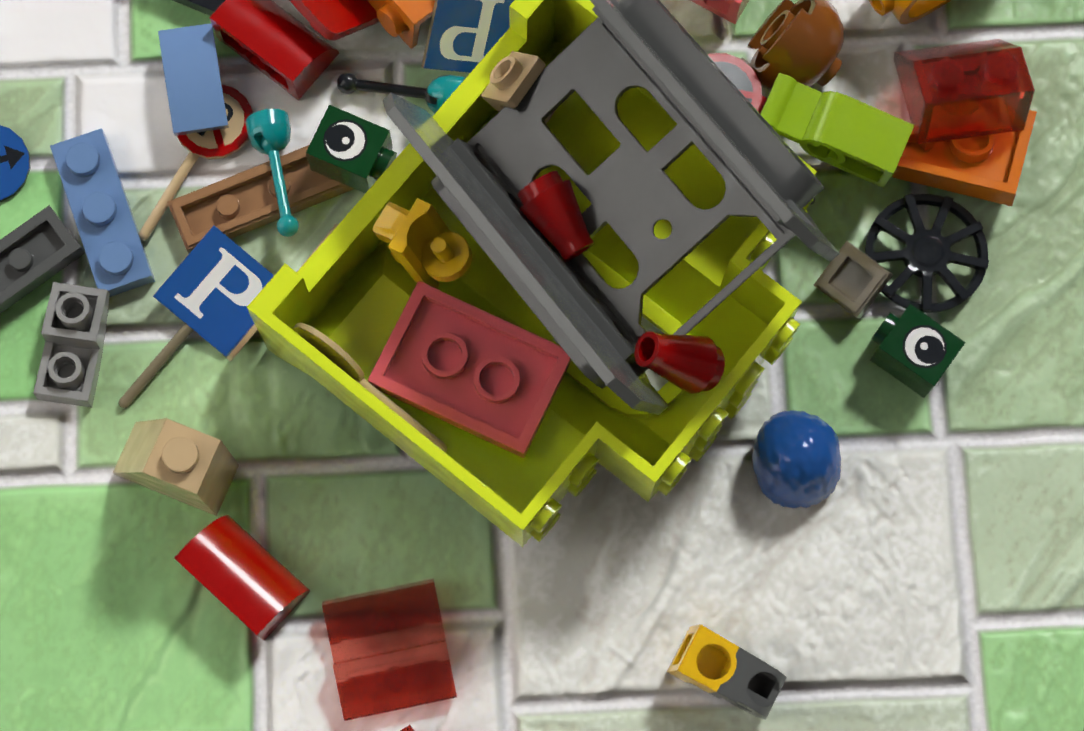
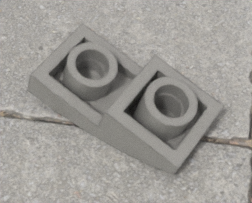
[33,282,110,408]

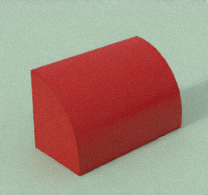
[209,0,339,101]
[174,515,310,641]

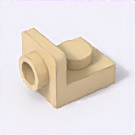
[480,51,557,124]

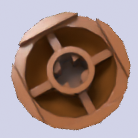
[741,0,844,91]

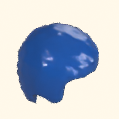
[752,410,841,508]

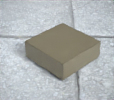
[814,241,893,319]

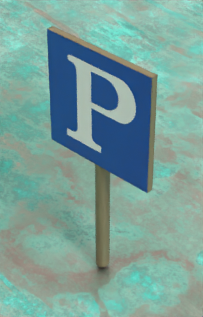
[421,0,514,73]
[119,225,274,408]

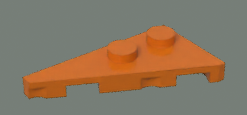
[892,110,1037,206]

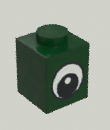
[306,105,397,193]
[870,304,966,398]

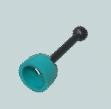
[337,73,466,114]

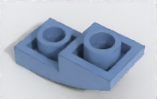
[158,23,229,136]

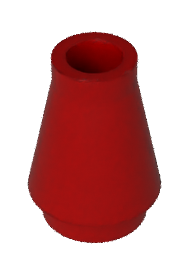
[517,170,595,262]
[634,331,725,394]

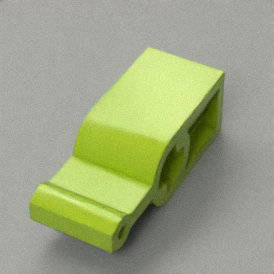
[761,73,914,188]

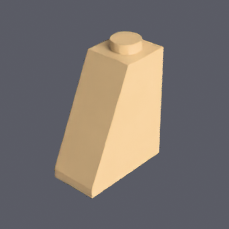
[113,418,239,516]

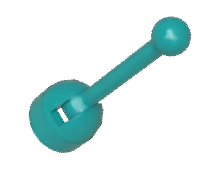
[245,109,299,237]

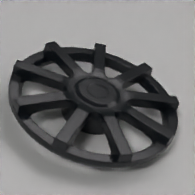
[865,194,989,313]

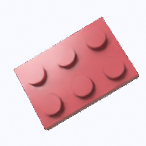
[367,281,572,458]

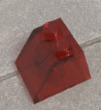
[893,39,1035,144]

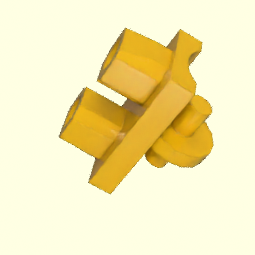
[372,198,472,289]

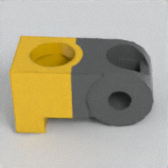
[667,624,787,720]

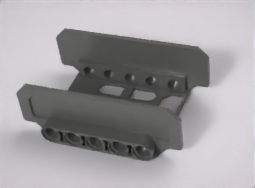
[382,0,840,415]

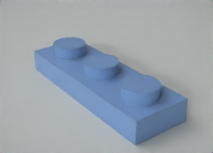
[50,128,155,297]

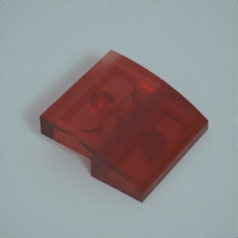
[322,578,457,721]

